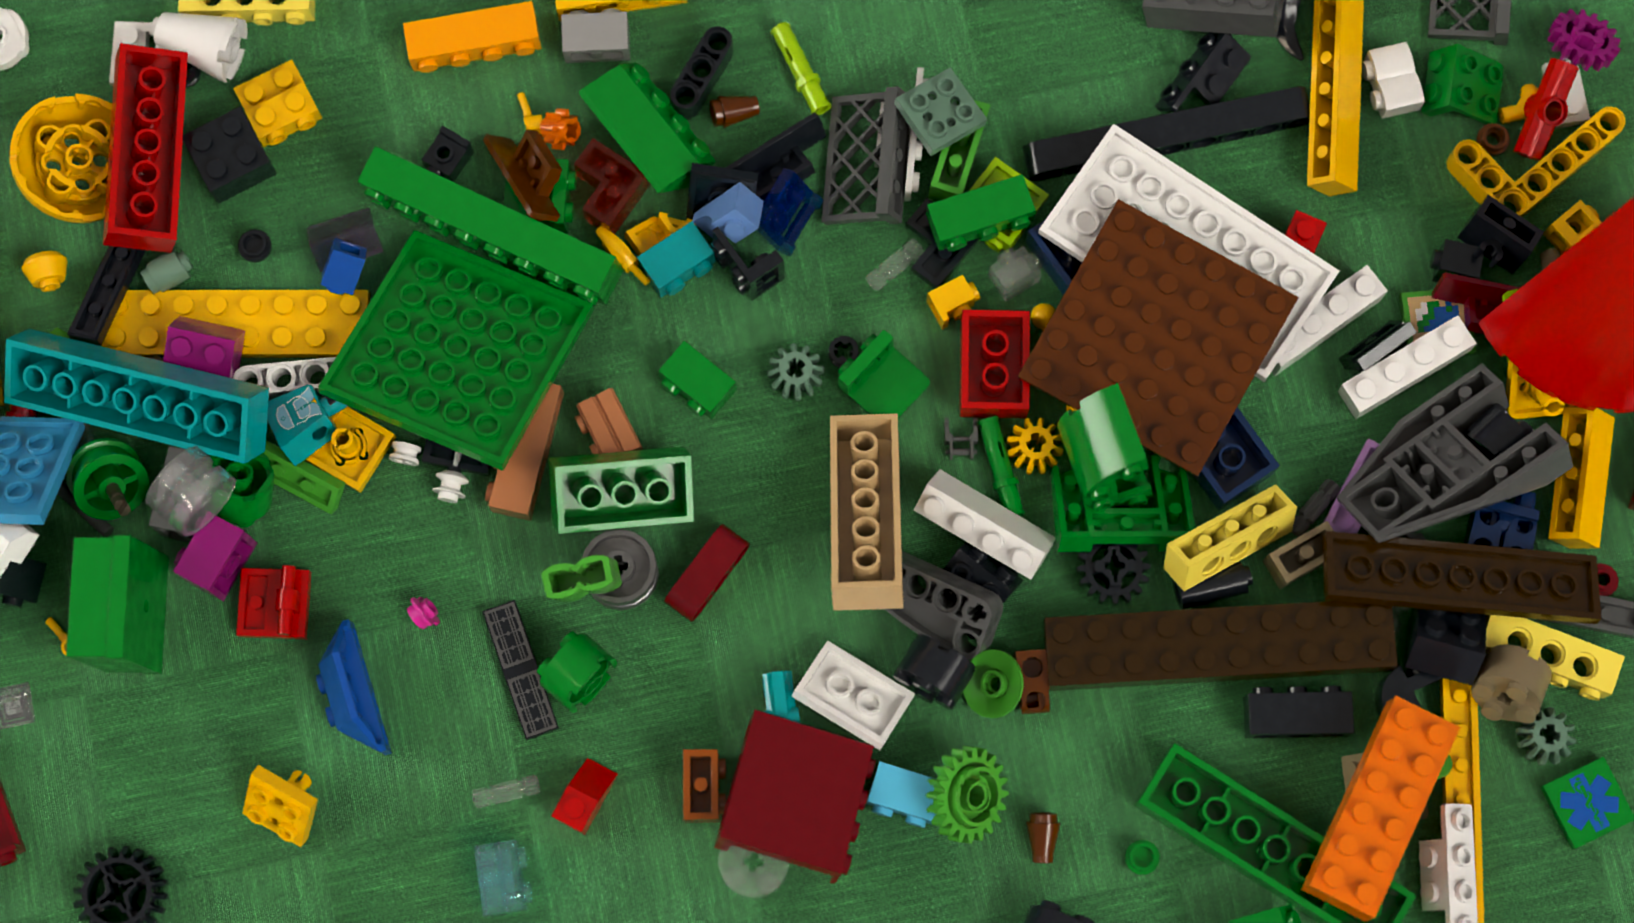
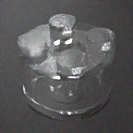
[718,845,789,899]

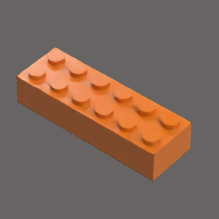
[1301,696,1460,922]

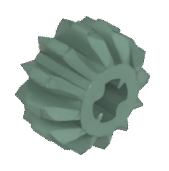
[767,343,824,401]
[1515,707,1577,766]

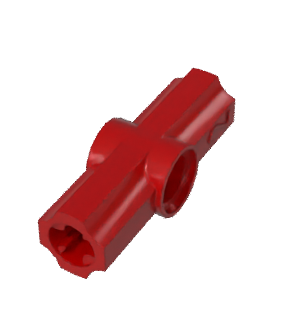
[1513,58,1579,161]

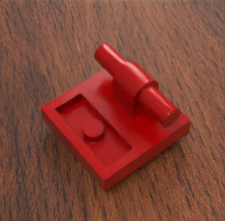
[236,565,312,639]

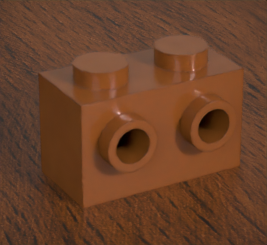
[683,749,726,823]

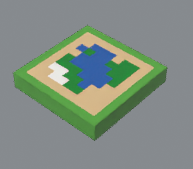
[1399,290,1476,355]

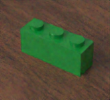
[926,174,1036,252]

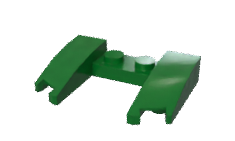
[1051,455,1196,552]

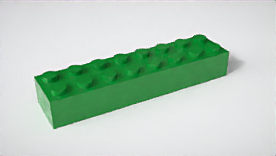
[357,146,623,306]
[1134,743,1417,923]

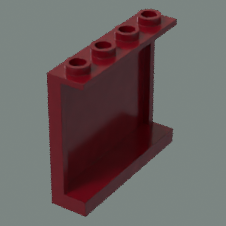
[714,710,876,884]

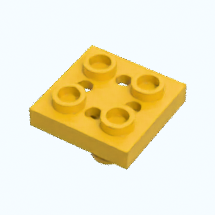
[1506,359,1575,419]
[305,407,397,493]
[242,765,318,847]

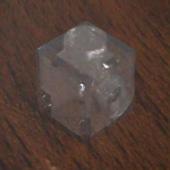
[988,246,1042,302]

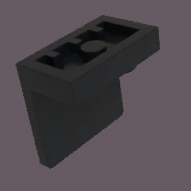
[711,227,785,301]

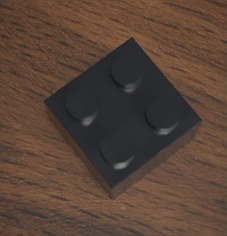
[183,106,277,204]
[1405,608,1486,686]

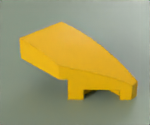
[624,212,696,256]

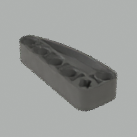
[885,551,1003,659]

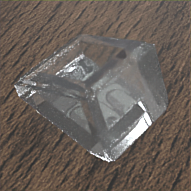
[0,682,35,729]

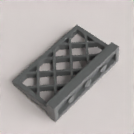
[1428,0,1511,46]
[821,86,910,225]

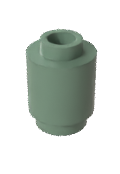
[140,248,193,294]

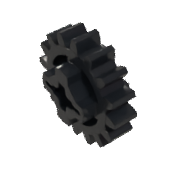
[1075,544,1151,606]

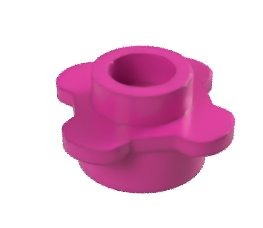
[407,596,440,629]

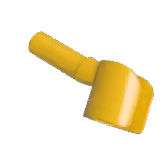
[517,92,543,134]
[45,617,68,655]

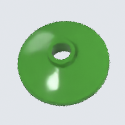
[963,649,1024,718]

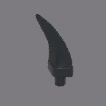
[1277,0,1304,61]

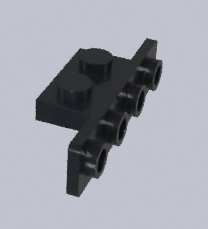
[1155,32,1252,112]
[725,113,826,205]

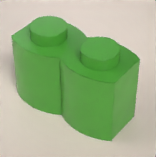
[541,555,622,602]

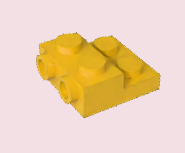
[233,59,322,147]

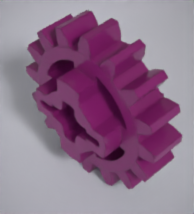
[1548,9,1621,71]

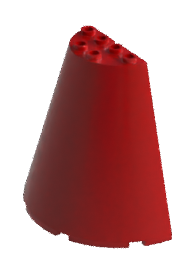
[1478,197,1634,413]

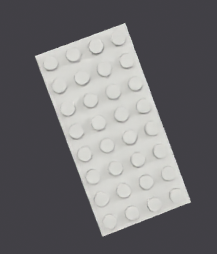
[1038,124,1339,382]

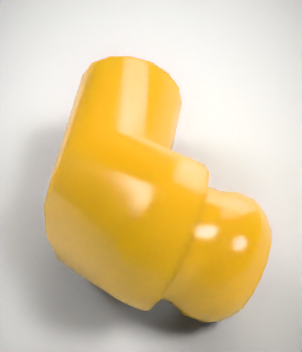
[1499,83,1538,124]

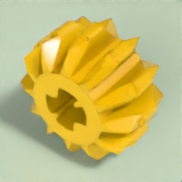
[1007,418,1064,475]

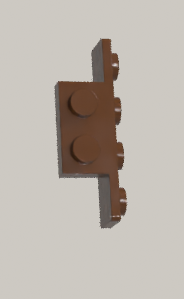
[483,129,562,222]

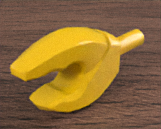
[595,226,651,286]

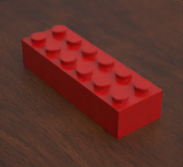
[103,43,188,253]

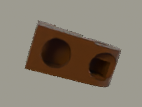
[1013,649,1050,715]

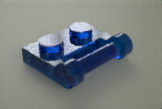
[757,168,824,257]

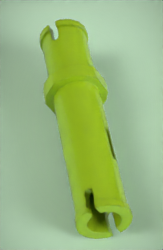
[771,22,831,115]

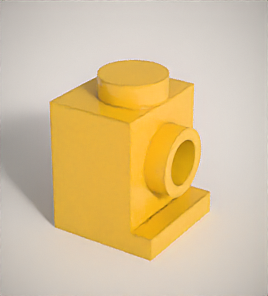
[1543,200,1602,254]
[926,275,981,330]

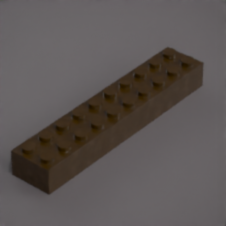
[1043,601,1398,691]

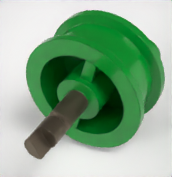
[65,438,149,520]

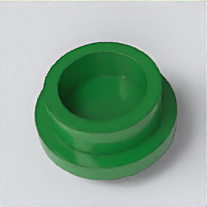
[1124,840,1160,875]

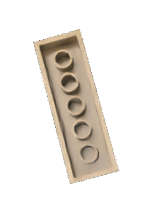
[830,413,903,611]

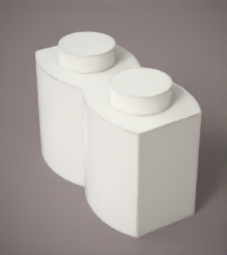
[1362,42,1425,119]

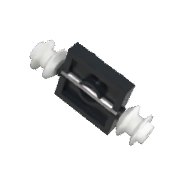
[422,439,491,503]

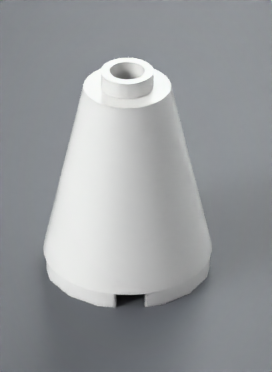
[150,12,248,82]

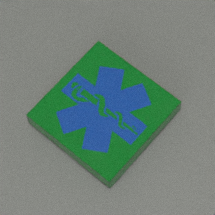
[1540,757,1634,849]

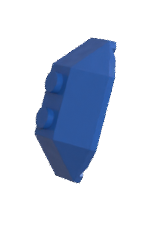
[316,619,392,756]

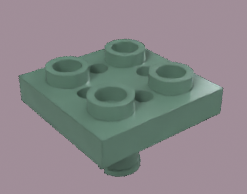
[894,67,988,156]

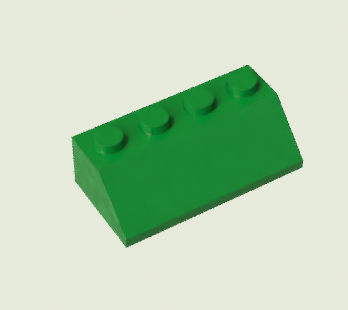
[578,62,716,193]

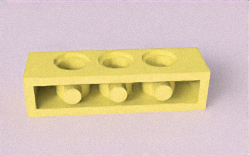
[178,0,315,26]
[1163,484,1297,591]
[1486,615,1625,701]

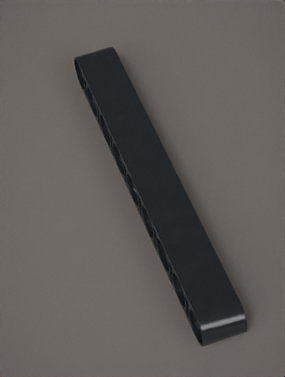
[1022,86,1310,181]

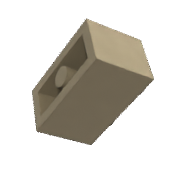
[1263,521,1334,590]

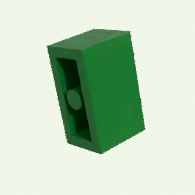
[658,341,737,420]

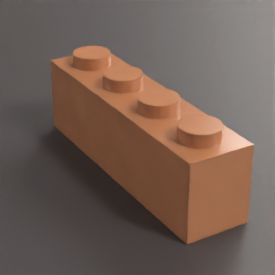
[485,384,564,521]

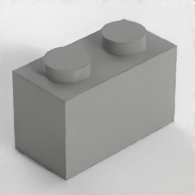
[561,8,630,63]

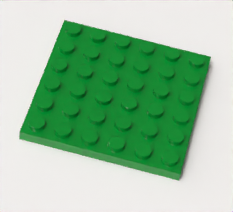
[318,230,594,471]

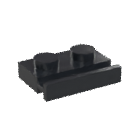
[1338,320,1417,372]

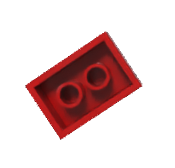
[959,310,1030,419]

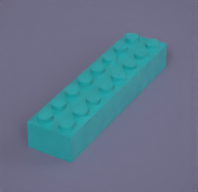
[4,329,269,464]

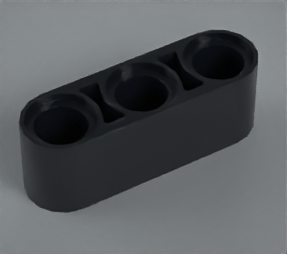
[670,26,733,119]

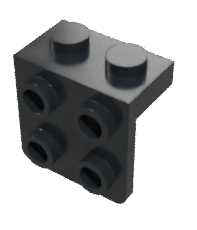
[944,542,1023,639]

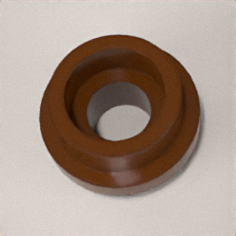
[1476,123,1510,156]

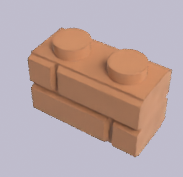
[574,388,643,454]

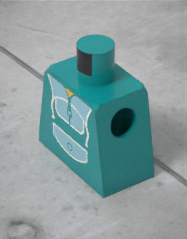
[267,385,348,466]

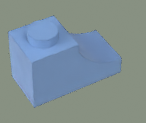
[692,182,764,244]

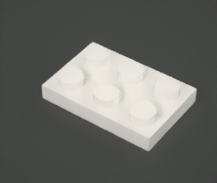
[792,640,915,750]

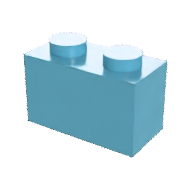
[867,761,936,828]

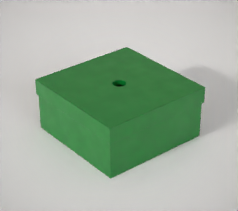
[66,535,169,674]

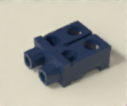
[1464,492,1540,550]

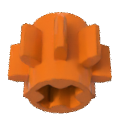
[540,108,581,150]

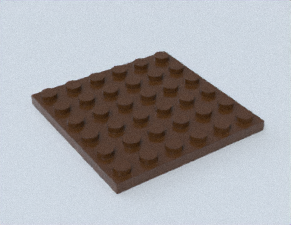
[1018,199,1299,477]

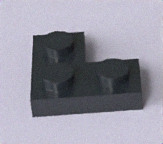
[906,198,979,289]

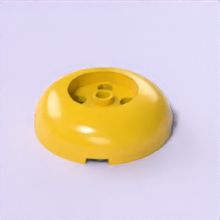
[9,94,112,223]

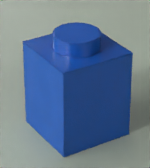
[320,238,367,295]

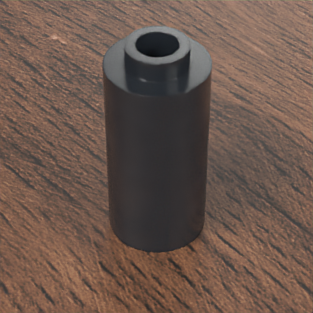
[1173,561,1253,610]

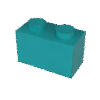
[637,221,716,298]

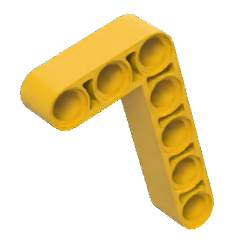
[1446,106,1626,218]

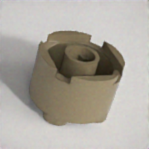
[1471,645,1552,724]

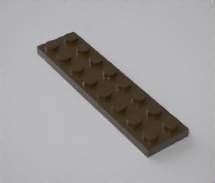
[1323,531,1601,624]

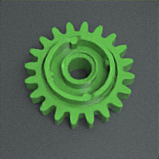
[926,746,1009,844]

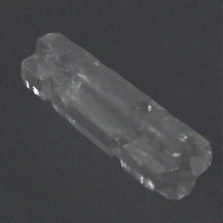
[865,239,924,291]
[472,775,540,808]

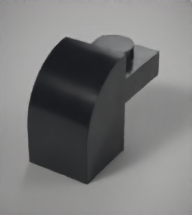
[1375,666,1442,717]

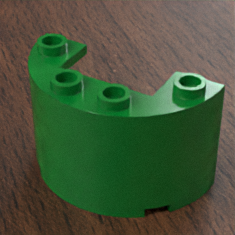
[1057,383,1153,511]

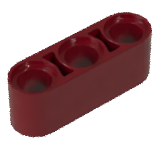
[664,524,750,622]

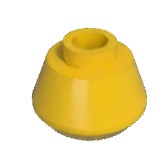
[21,251,68,292]

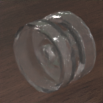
[146,446,236,537]

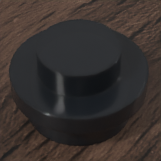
[238,230,272,263]

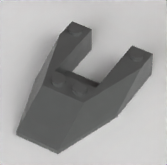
[1337,363,1573,543]

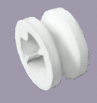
[389,441,422,466]

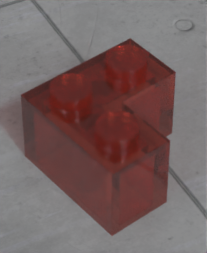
[574,138,650,234]

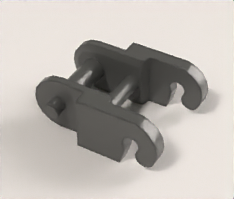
[944,417,978,460]

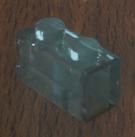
[474,840,533,917]

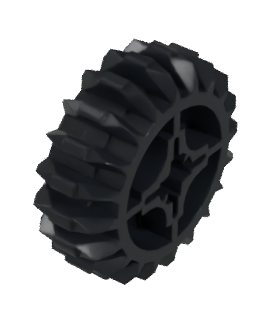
[73,846,169,923]

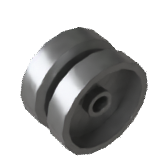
[582,529,659,611]

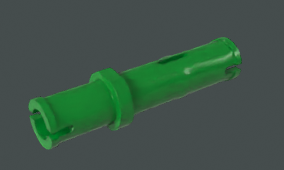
[977,416,1025,516]

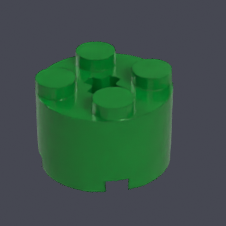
[203,453,274,527]
[537,631,617,713]

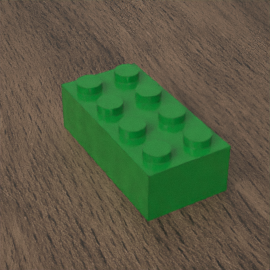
[549,446,694,534]

